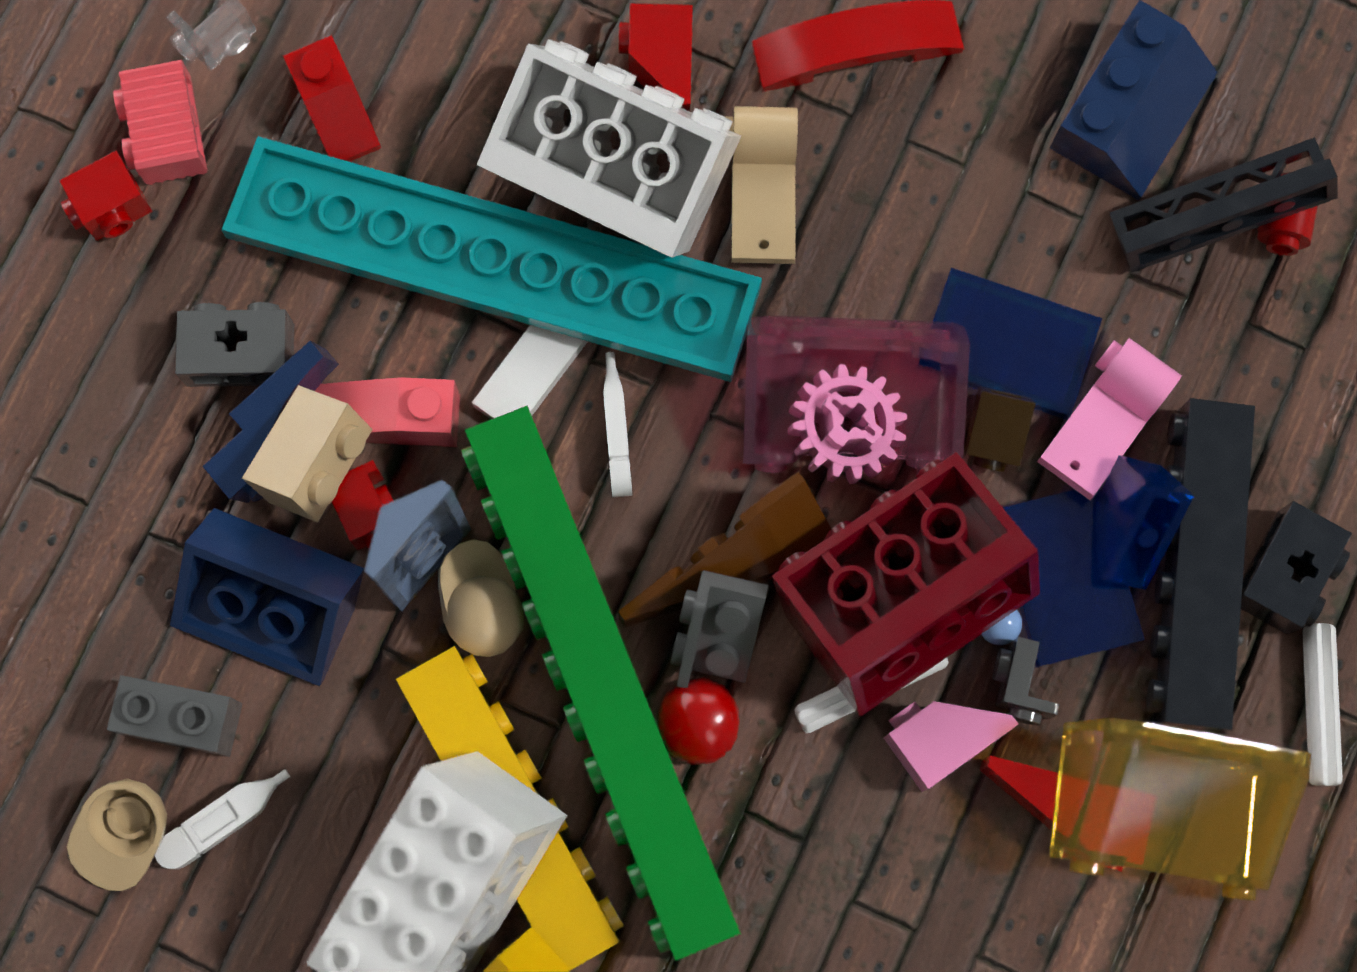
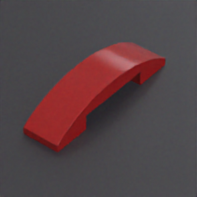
[751,0,964,92]

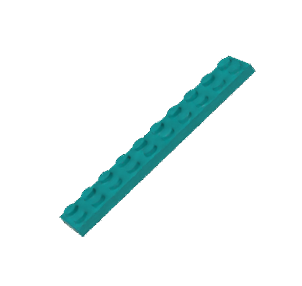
[222,136,762,382]

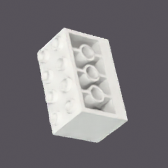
[477,39,741,258]
[306,751,567,972]

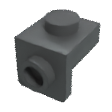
[992,637,1059,726]

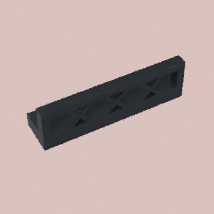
[1110,137,1338,273]

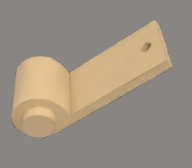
[726,106,798,264]

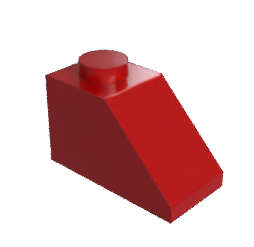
[619,3,693,112]
[283,35,381,162]

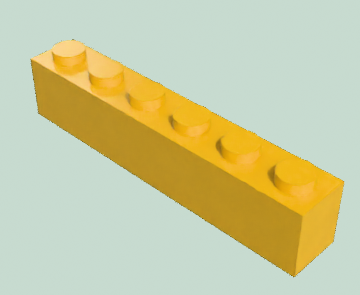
[396,646,624,972]

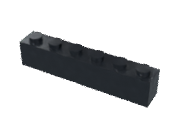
[1146,398,1255,735]

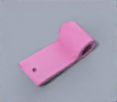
[1037,338,1182,500]

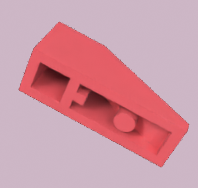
[315,377,460,447]

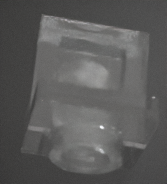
[166,0,256,71]

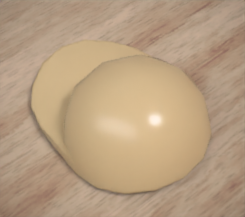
[438,539,525,657]
[67,779,167,891]

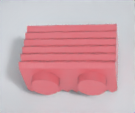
[113,60,208,185]

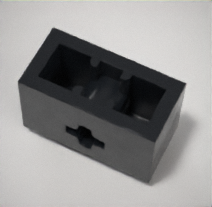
[1241,501,1352,635]

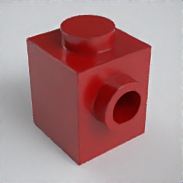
[59,151,153,241]

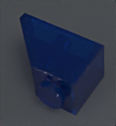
[1096,455,1194,590]

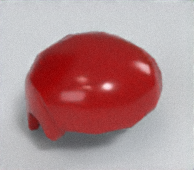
[657,677,740,765]

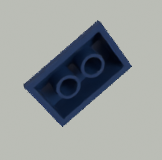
[1050,0,1218,200]
[170,508,365,686]

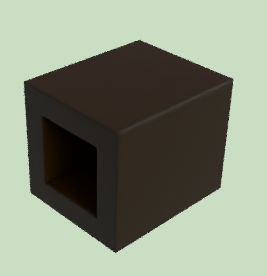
[963,386,1036,472]

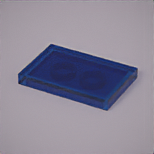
[916,267,1103,420]
[1003,488,1145,668]

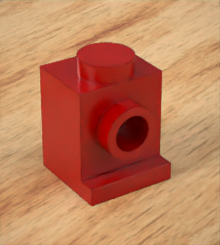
[332,460,394,551]

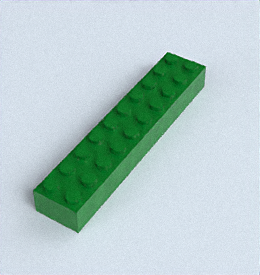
[461,405,741,961]

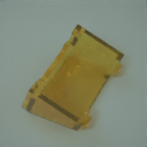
[1049,718,1312,901]

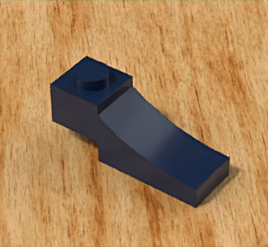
[202,341,339,503]

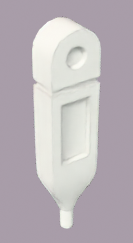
[603,352,632,497]
[155,769,290,869]

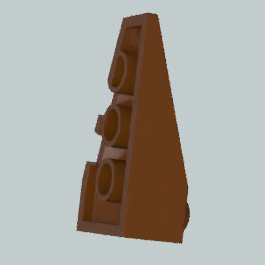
[618,472,831,627]

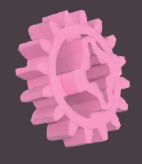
[787,364,907,484]

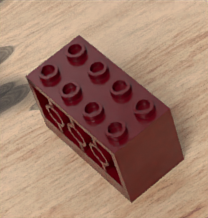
[772,452,1040,716]

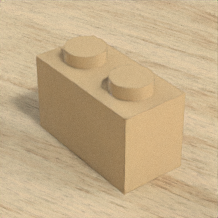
[242,385,373,523]

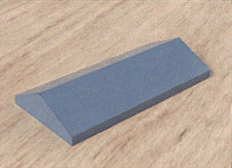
[365,480,472,612]

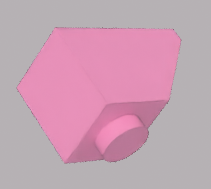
[884,701,1018,792]

